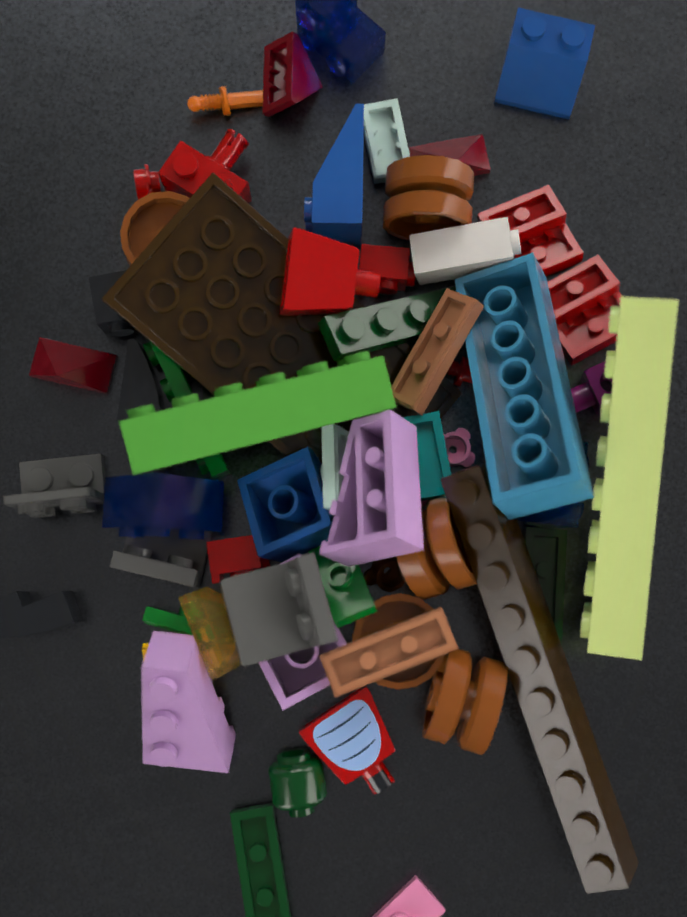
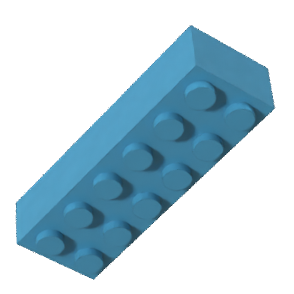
[455,252,594,520]

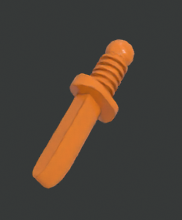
[187,86,263,116]

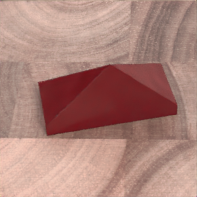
[262,31,323,117]
[408,134,491,176]
[29,337,118,394]

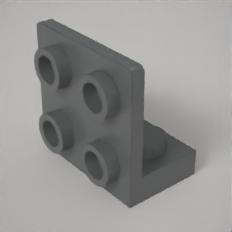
[3,453,108,518]
[110,489,219,588]
[220,553,338,666]

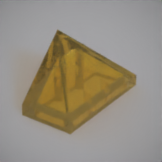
[178,587,240,680]

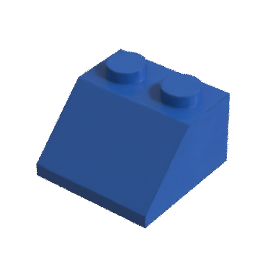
[494,7,595,119]
[237,447,334,563]

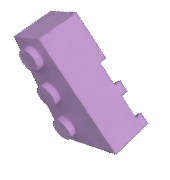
[319,409,424,566]
[141,631,236,773]

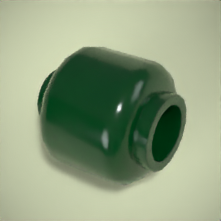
[268,748,327,817]

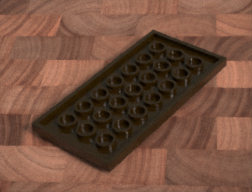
[101,173,462,464]

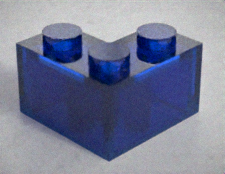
[295,0,386,83]
[102,472,224,540]

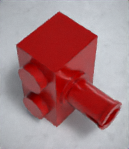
[158,129,252,204]

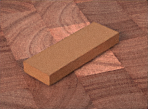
[391,288,484,416]
[319,607,458,697]

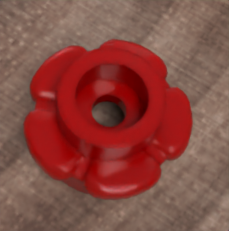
[133,164,161,200]

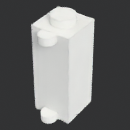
[409,217,522,285]

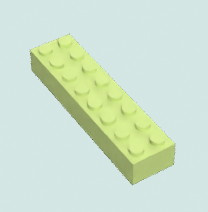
[580,297,678,660]

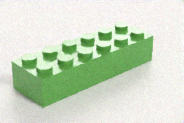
[119,351,396,475]

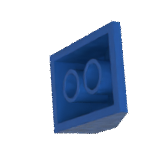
[304,104,364,251]

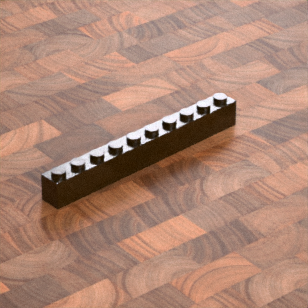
[440,462,639,894]

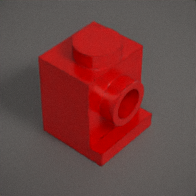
[359,244,415,295]
[206,535,271,584]

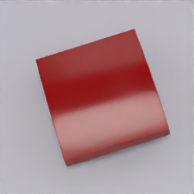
[477,185,584,277]
[548,255,623,366]

